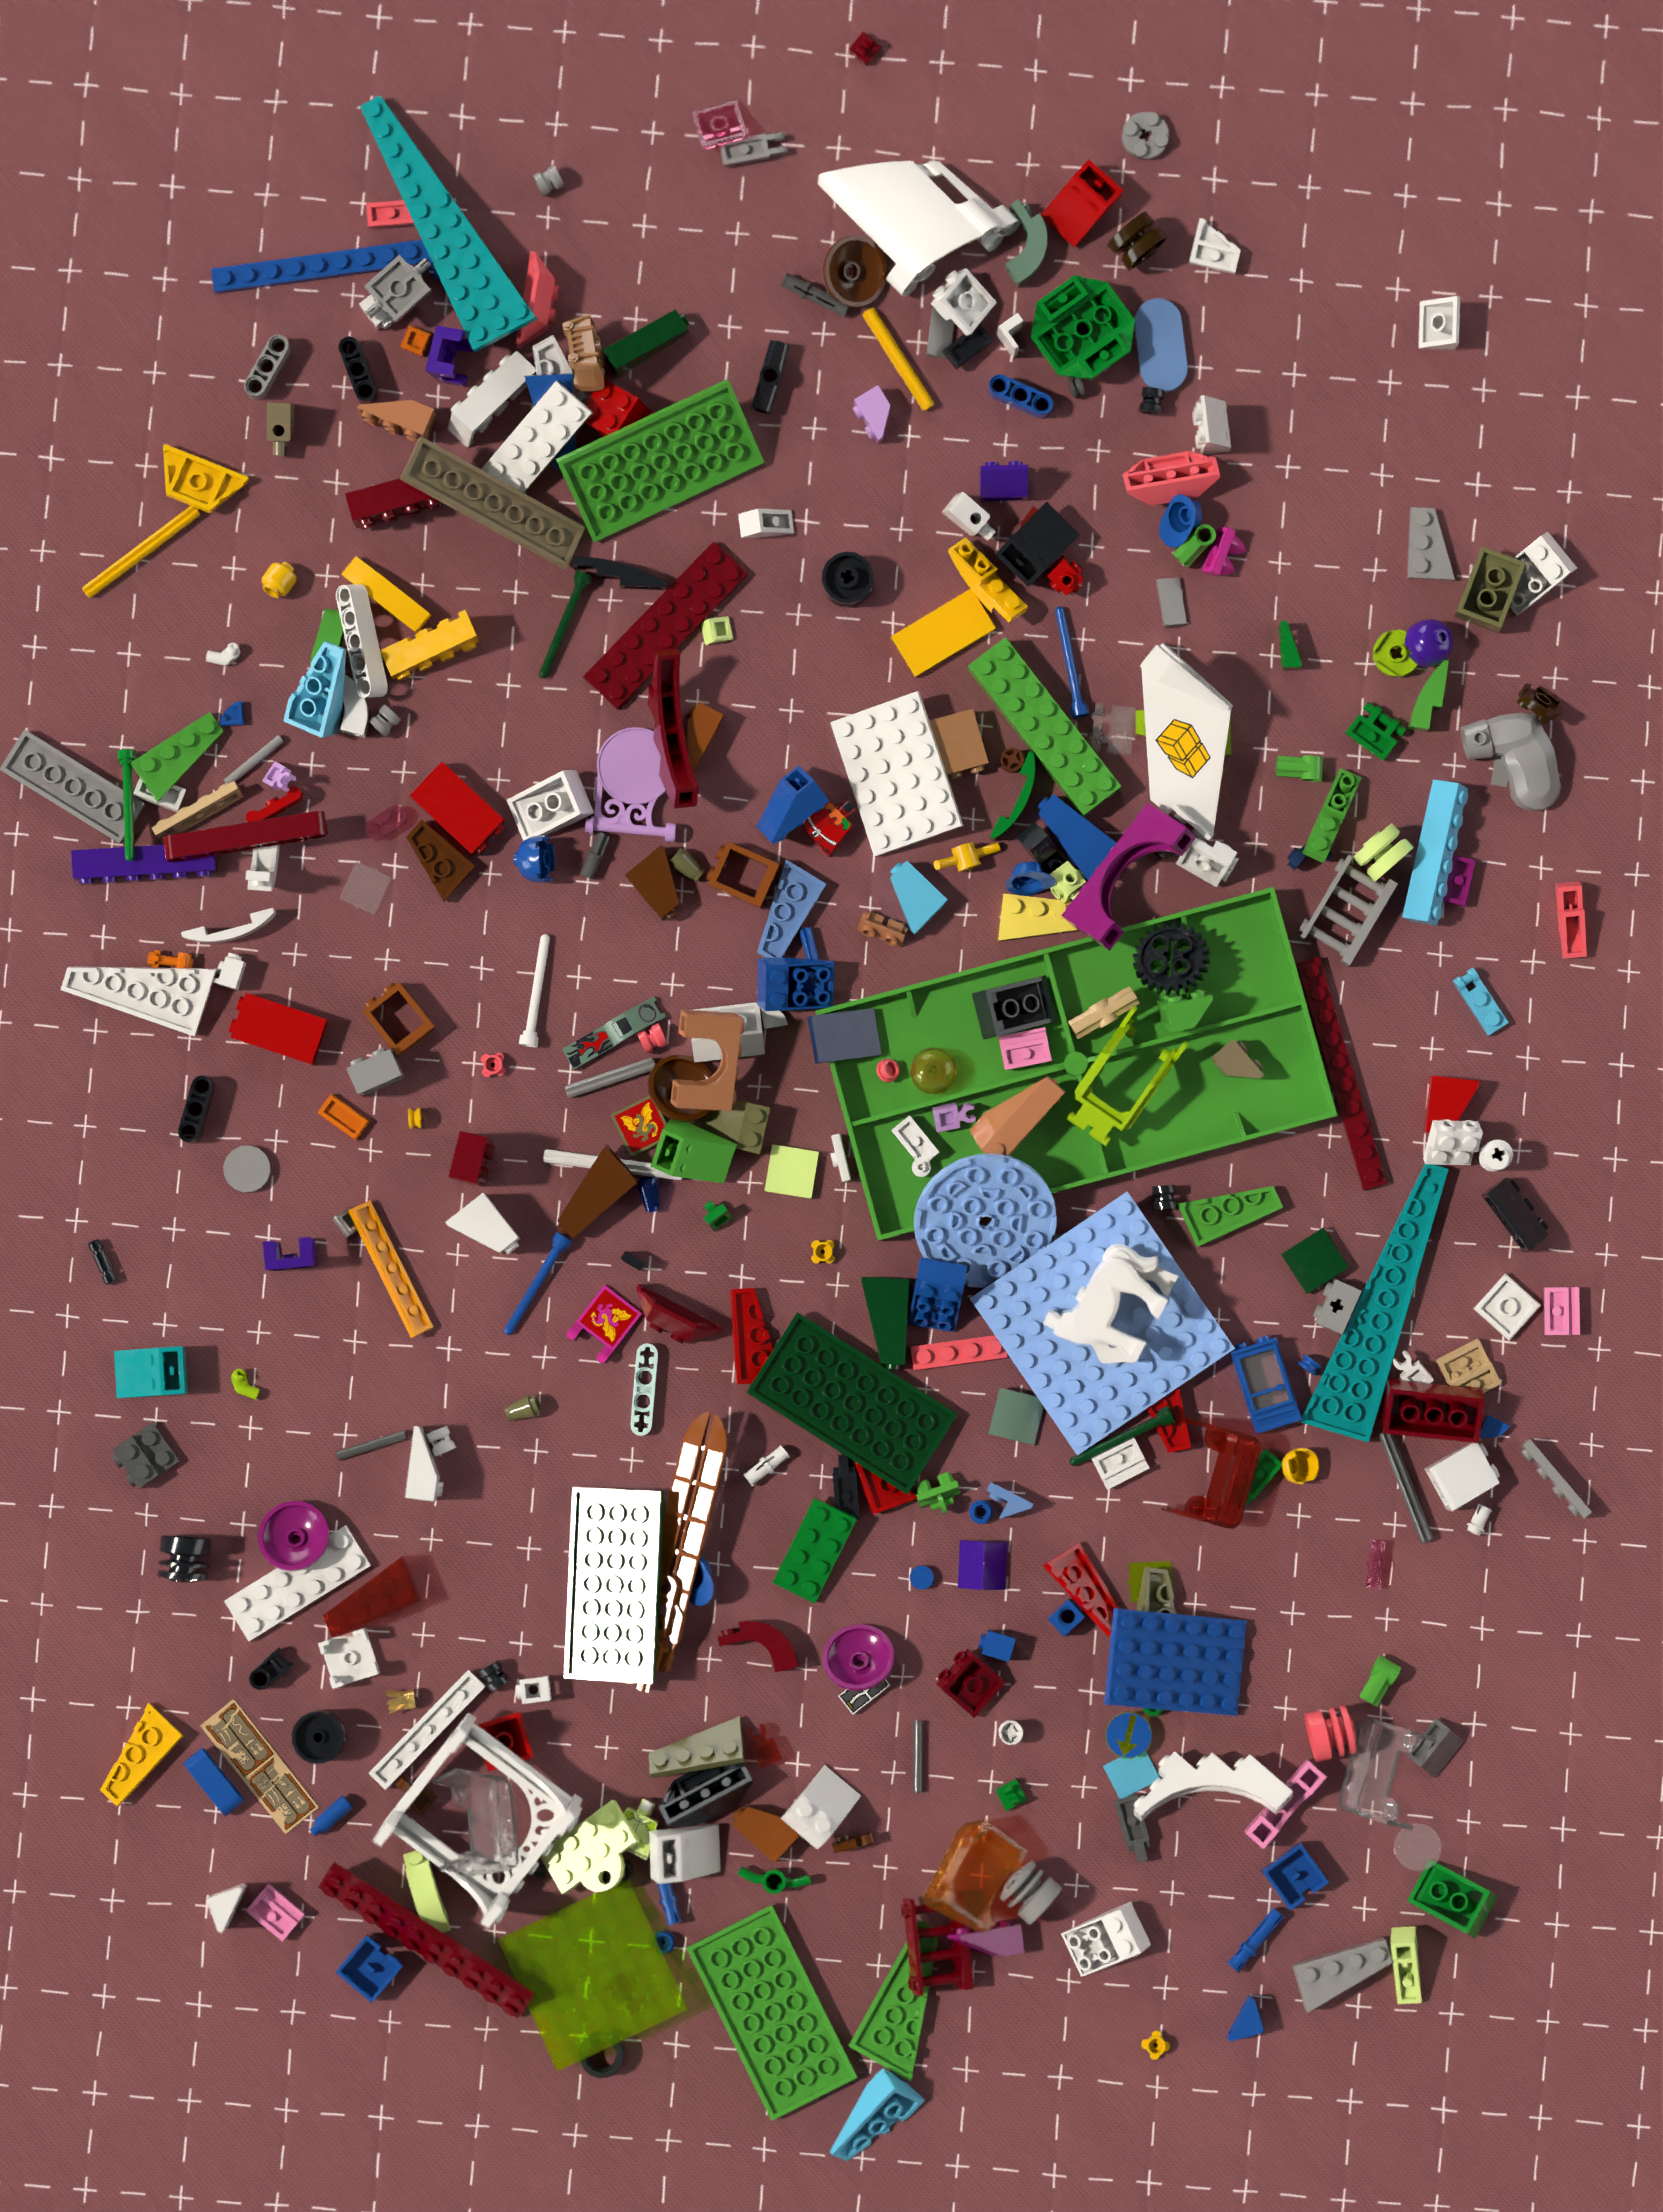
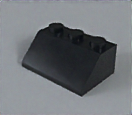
[1481,1177,1549,1252]

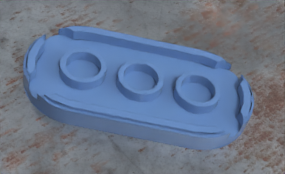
[1134,298,1187,393]

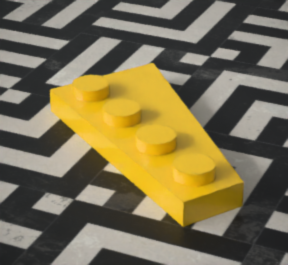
[100,1703,184,1807]

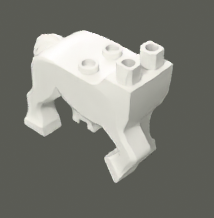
[1043,1243,1178,1364]

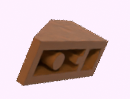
[686,702,724,774]

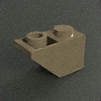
[1210,1039,1264,1080]

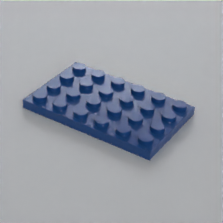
[1104,1608,1247,1716]

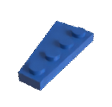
[524,373,576,470]

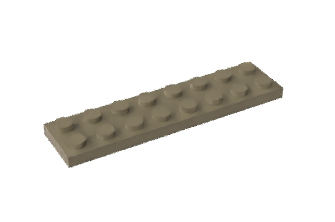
[400,437,585,570]

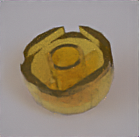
[910,1047,957,1095]

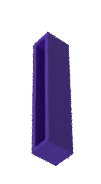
[71,845,217,884]

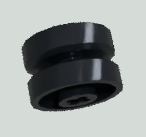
[822,552,873,608]
[291,1710,346,1764]

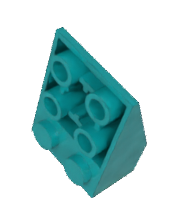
[114,1346,188,1398]

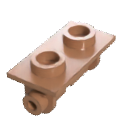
[857,911,908,947]

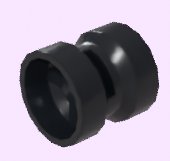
[1138,387,1165,416]
[1152,1185,1177,1210]
[479,1660,511,1692]

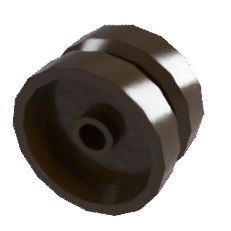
[1107,211,1168,271]

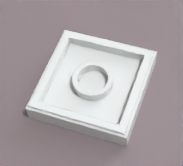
[1473,1273,1541,1341]

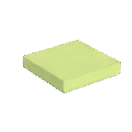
[765,1144,819,1199]

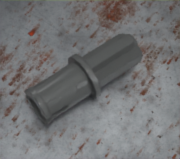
[580,832,610,880]

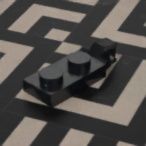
[832,1454,860,1520]

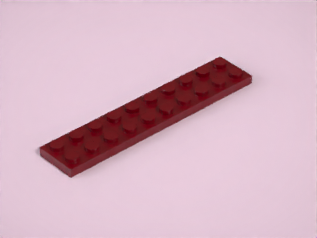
[319,1862,535,2018]

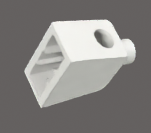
[941,492,996,541]

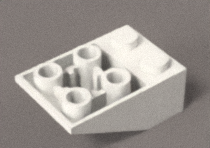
[1192,395,1231,455]
[1510,532,1577,616]
[649,1824,720,1884]
[1061,1901,1151,1977]

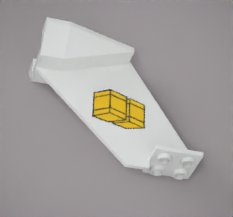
[1140,643,1233,841]

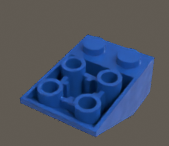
[756,765,829,845]
[757,957,834,1011]
[908,1258,967,1332]

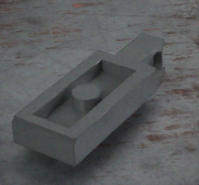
[1113,1794,1150,1863]

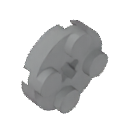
[1122,112,1169,160]

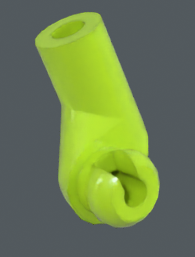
[231,1369,260,1400]

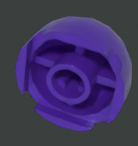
[1405,619,1454,668]

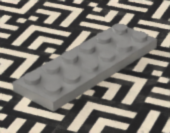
[0,729,146,844]

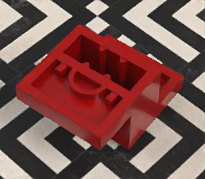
[584,379,655,437]

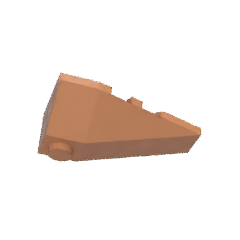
[969,1076,1065,1156]

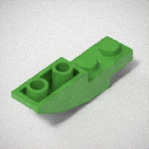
[1302,768,1361,863]

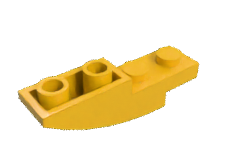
[948,537,1028,623]

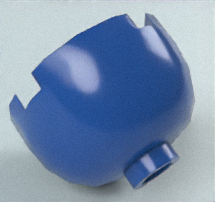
[513,835,555,883]

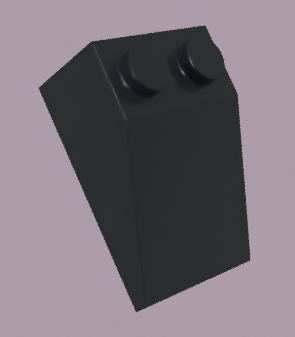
[972,975,1057,1040]

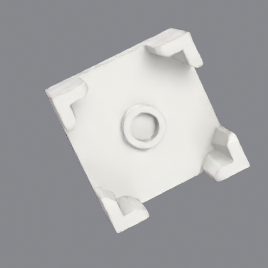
[318,1627,380,1689]

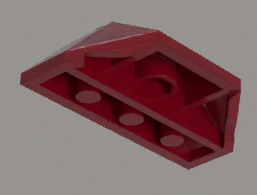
[636,1284,723,1344]

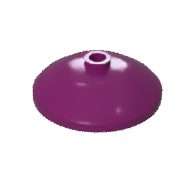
[258,1501,329,1571]
[823,1624,894,1691]

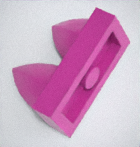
[1201,527,1247,576]

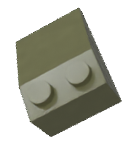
[1454,546,1526,633]
[694,1100,770,1155]

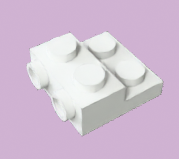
[930,268,997,336]
[1176,838,1239,887]
[1423,1119,1483,1165]

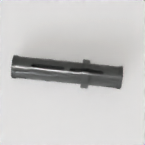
[781,273,850,317]

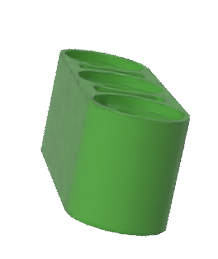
[310,608,344,667]

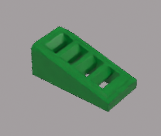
[1278,620,1302,671]

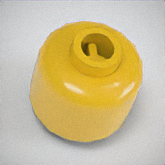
[261,562,297,598]

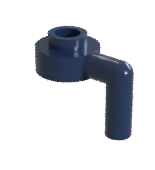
[1287,844,1333,871]

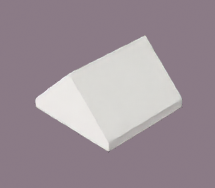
[1419,296,1460,350]
[206,1883,248,1933]

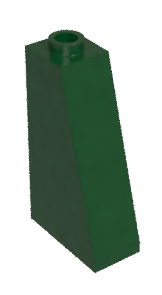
[603,309,690,379]
[861,1277,909,1369]

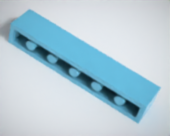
[1402,779,1468,926]

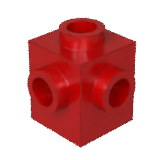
[1046,555,1084,596]

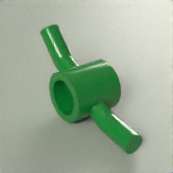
[737,1866,811,1894]

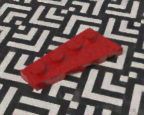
[729,1288,773,1385]
[1147,1387,1192,1453]
[853,1461,917,1515]
[1042,1542,1120,1636]

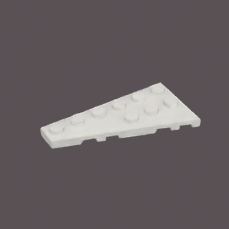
[60,966,217,1036]

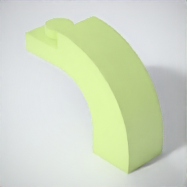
[403,1850,451,1933]

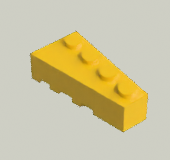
[380,610,479,681]

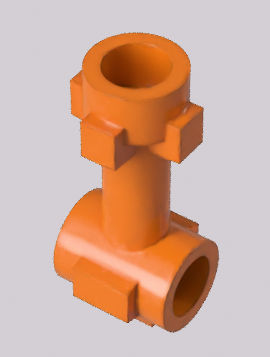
[147,950,194,968]

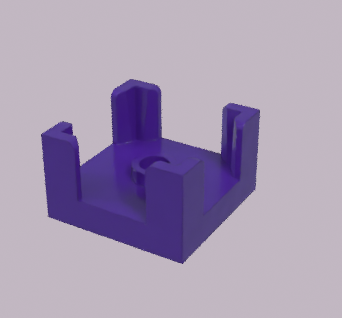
[425,325,475,387]
[263,1237,317,1271]

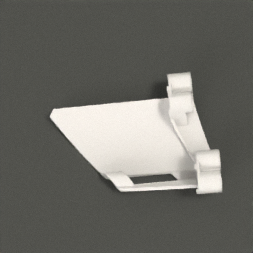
[818,161,1021,297]

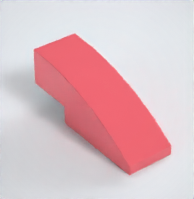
[1555,881,1587,959]

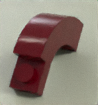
[717,1620,798,1673]

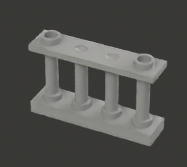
[1298,855,1398,967]

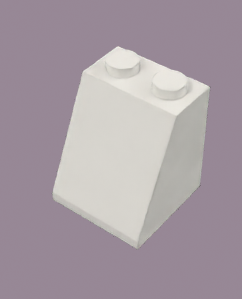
[445,1193,521,1254]
[1424,1443,1500,1511]

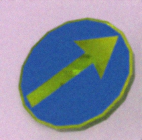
[1105,1711,1152,1759]

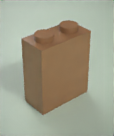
[929,709,989,781]

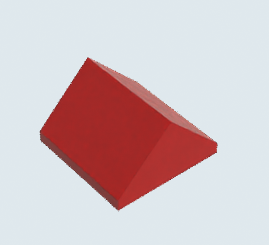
[477,1712,534,1772]

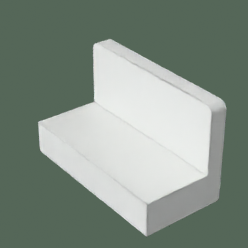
[997,313,1023,358]

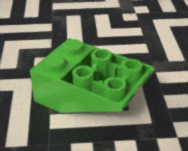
[651,1119,737,1183]

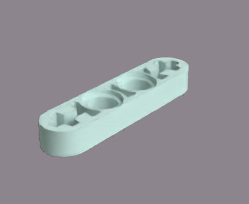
[630,1343,658,1436]

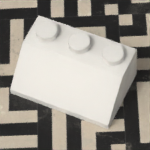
[691,1002,765,1062]

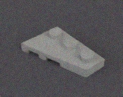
[1407,507,1455,581]

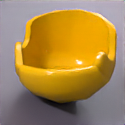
[1282,1448,1319,1484]

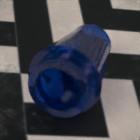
[637,1177,660,1212]

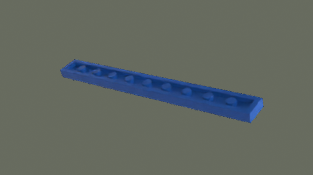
[211,239,431,294]

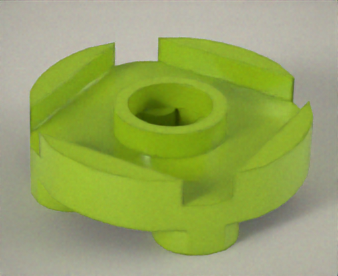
[1372,630,1417,678]

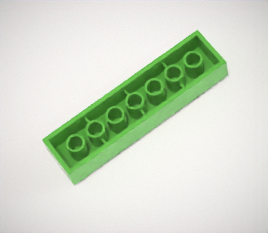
[967,637,1121,817]

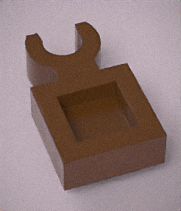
[832,1832,874,1854]

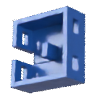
[1261,1842,1329,1911]
[335,1934,404,2003]

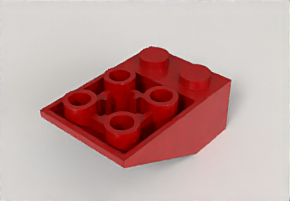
[1041,159,1124,248]

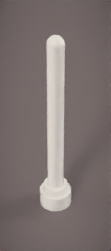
[519,934,550,1048]

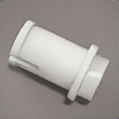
[1467,1504,1492,1536]

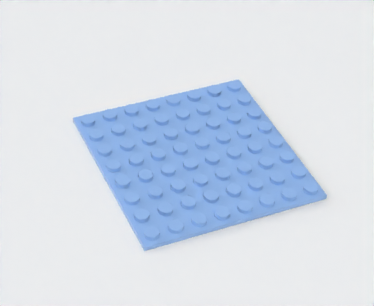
[970,1192,1235,1455]

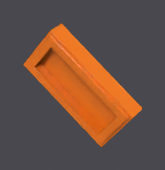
[317,1094,370,1140]

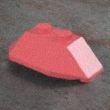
[516,251,559,348]
[1123,451,1220,506]

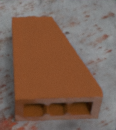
[732,1805,800,1863]

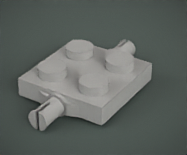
[364,255,431,323]

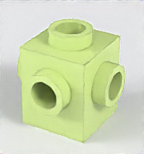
[1050,861,1086,904]

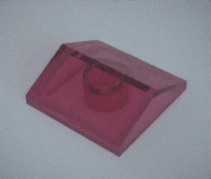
[691,100,748,150]

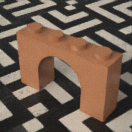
[670,1009,744,1111]

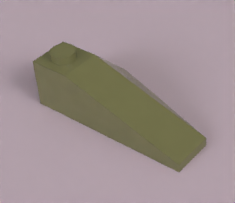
[1136,1567,1176,1614]

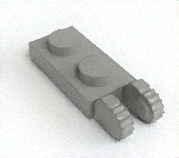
[719,132,788,167]

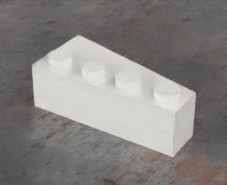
[447,351,536,448]

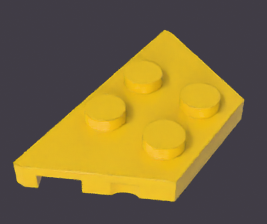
[163,444,249,513]

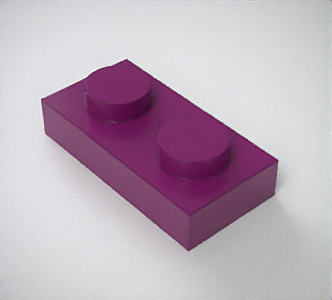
[1443,855,1476,907]

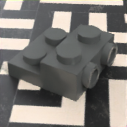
[112,1422,180,1489]

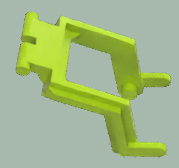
[1067,1005,1189,1146]

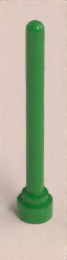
[117,749,137,861]

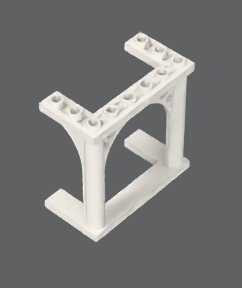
[373,1712,583,1928]

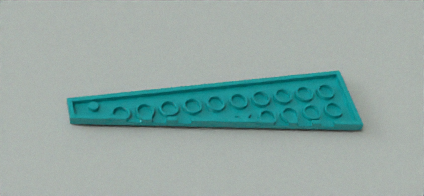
[360,95,538,352]
[1299,1163,1448,1443]

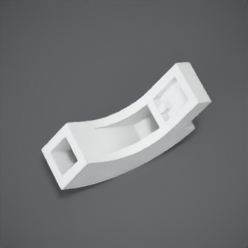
[340,675,369,738]
[246,845,280,891]

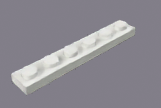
[368,1670,486,1790]

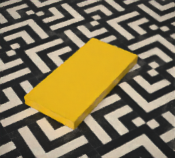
[891,589,996,678]

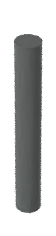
[336,1430,407,1460]
[913,1721,923,1793]

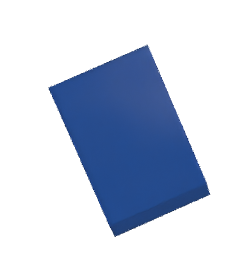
[1226,1995,1264,2042]

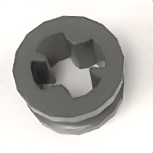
[1067,378,1085,399]

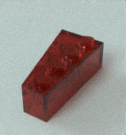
[323,1556,422,1638]

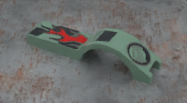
[562,996,666,1070]

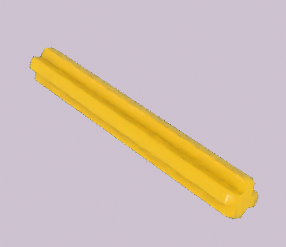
[863,308,934,411]

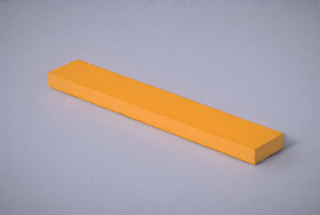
[348,1200,434,1338]

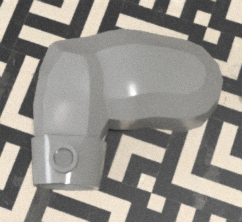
[1461,713,1561,812]

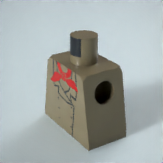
[267,403,295,456]

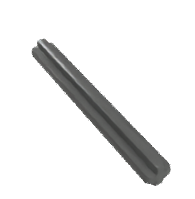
[1379,1432,1433,1543]

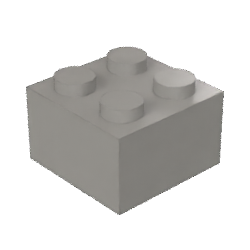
[346,1047,405,1097]

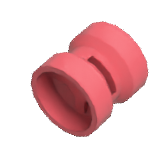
[637,1023,668,1054]

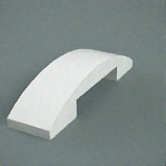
[181,908,276,943]

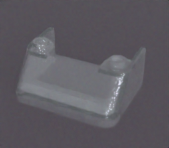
[1339,1718,1437,1830]
[432,1768,519,1876]

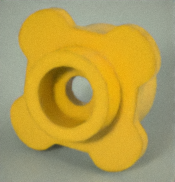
[811,1240,835,1264]
[1141,2031,1170,2060]

